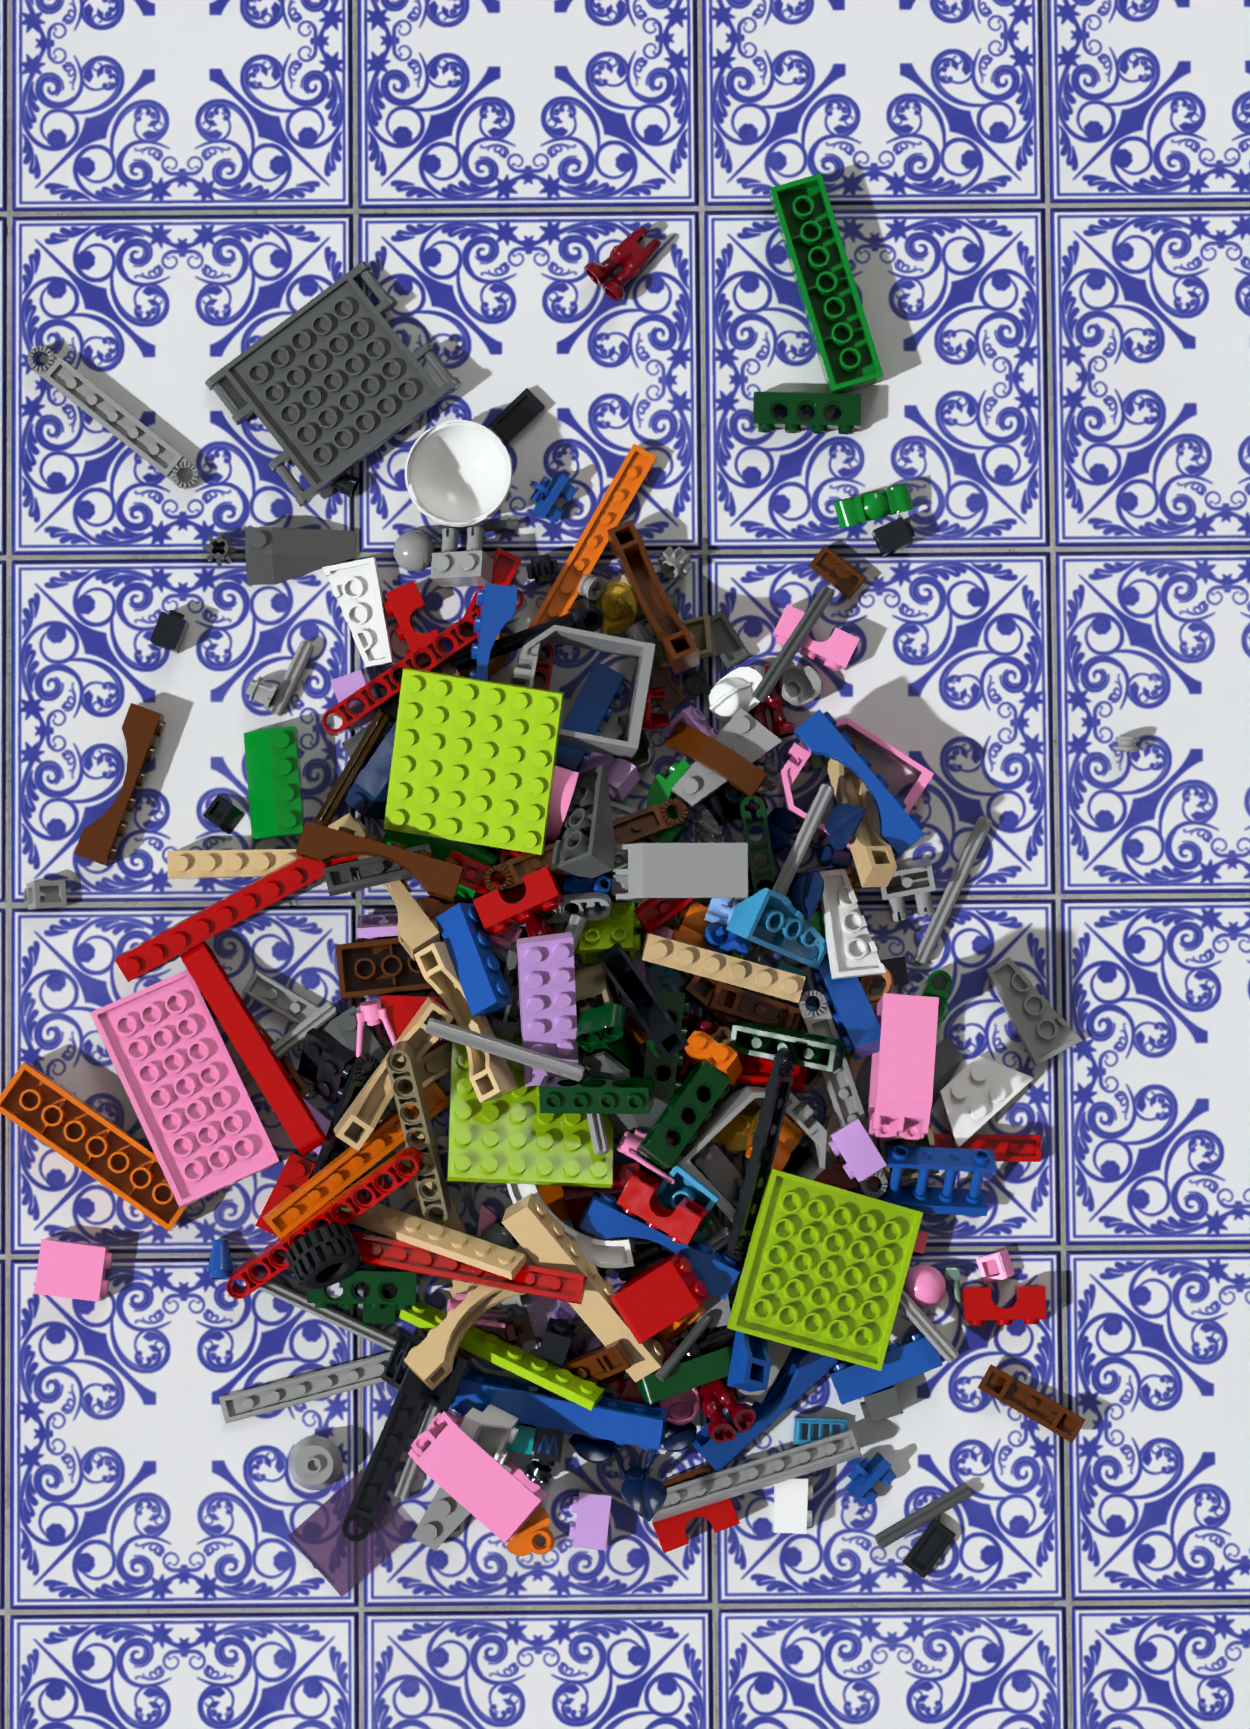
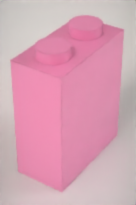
[34,1239,113,1302]

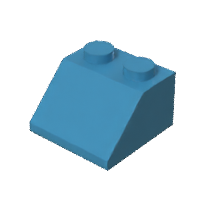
[657,1164,720,1216]

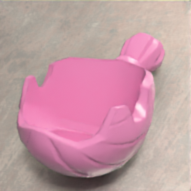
[903,1264,946,1308]
[658,1362,700,1426]

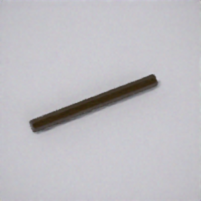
[315,710,390,825]

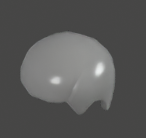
[393,530,435,571]
[779,666,823,706]

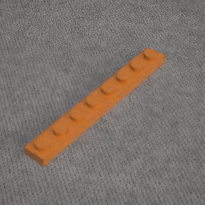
[528,444,657,643]
[263,1080,450,1240]

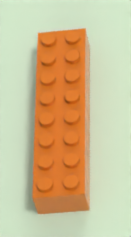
[0,1062,192,1231]

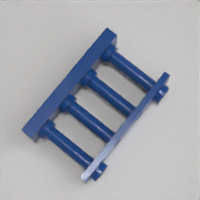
[878,1145,996,1216]

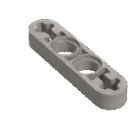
[510,892,612,927]

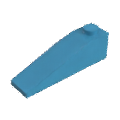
[726,887,827,969]

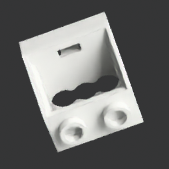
[460,1404,519,1466]

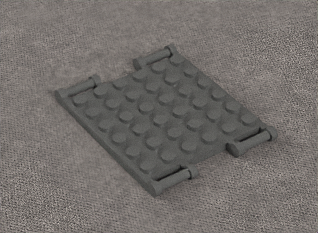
[205,261,462,507]

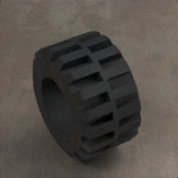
[286,1224,362,1290]

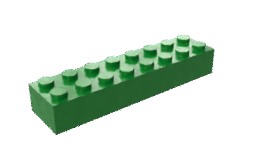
[769,173,884,394]

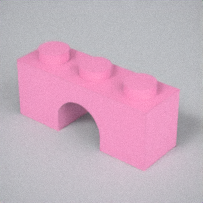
[772,604,860,672]

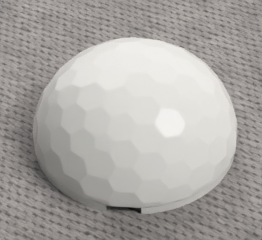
[405,420,513,527]

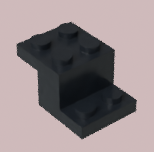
[381,1328,468,1412]

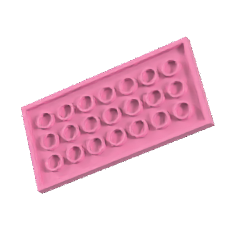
[90,970,279,1208]

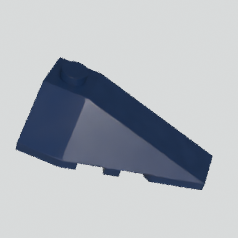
[344,720,397,820]

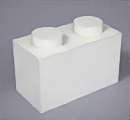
[773,1476,813,1534]

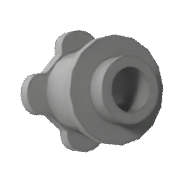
[246,677,279,710]

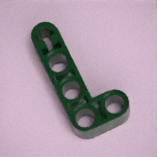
[739,795,798,896]
[576,1004,644,1077]
[637,1344,733,1405]

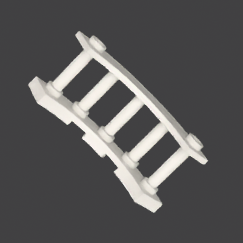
[506,1183,636,1268]

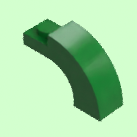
[646,759,693,843]

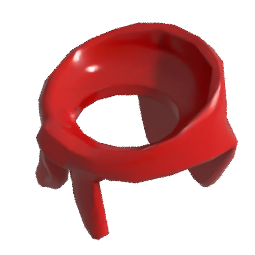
[642,686,671,730]

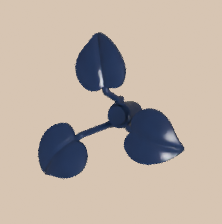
[767,803,867,921]
[569,1422,697,1521]

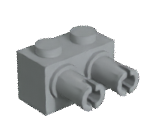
[430,527,493,588]
[880,857,936,922]

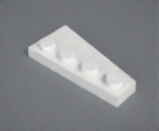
[322,557,394,668]
[818,869,886,980]

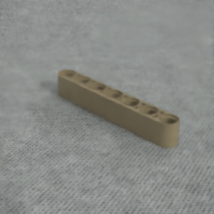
[386,1042,451,1225]

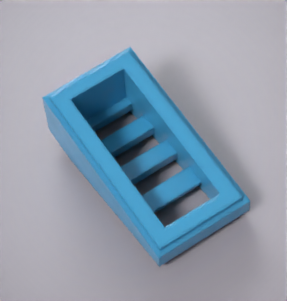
[793,1416,848,1445]

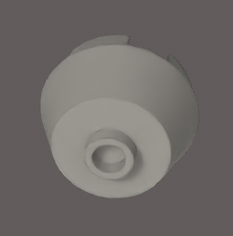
[288,1436,343,1490]

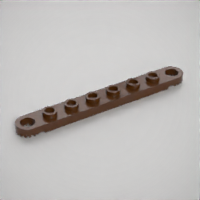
[484,799,688,894]

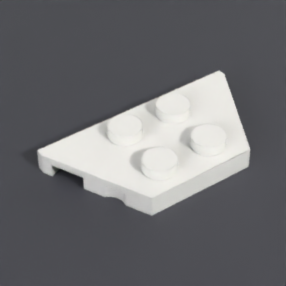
[939,1056,1033,1148]

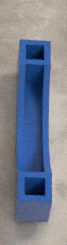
[468,583,518,681]
[793,709,925,857]
[579,1191,740,1300]
[727,1331,771,1392]
[692,1347,838,1472]

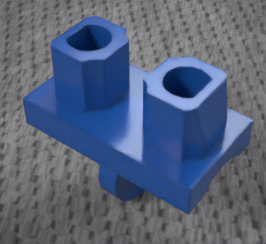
[529,473,577,523]
[560,875,612,908]
[703,922,752,956]
[845,1452,896,1505]

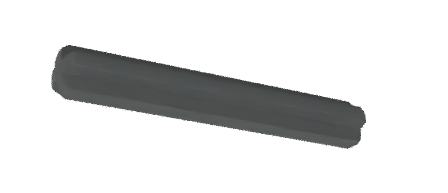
[875,1483,972,1549]

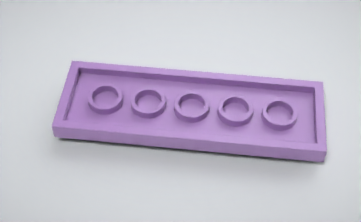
[517,932,579,1087]

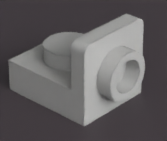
[23,880,67,910]

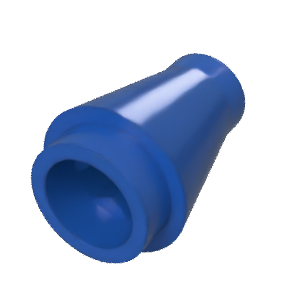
[207,1240,234,1280]

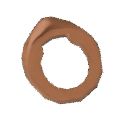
[860,966,893,1003]

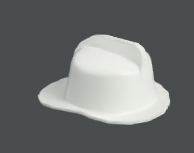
[709,667,763,722]

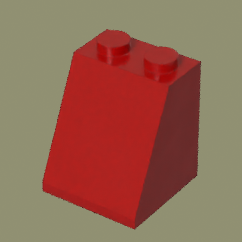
[380,995,457,1039]
[610,1251,709,1344]

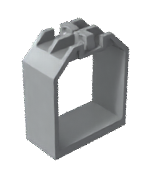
[509,625,656,759]
[611,843,748,903]
[678,1084,827,1222]

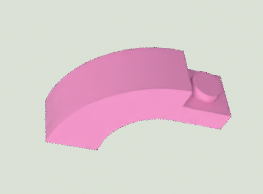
[545,766,579,841]

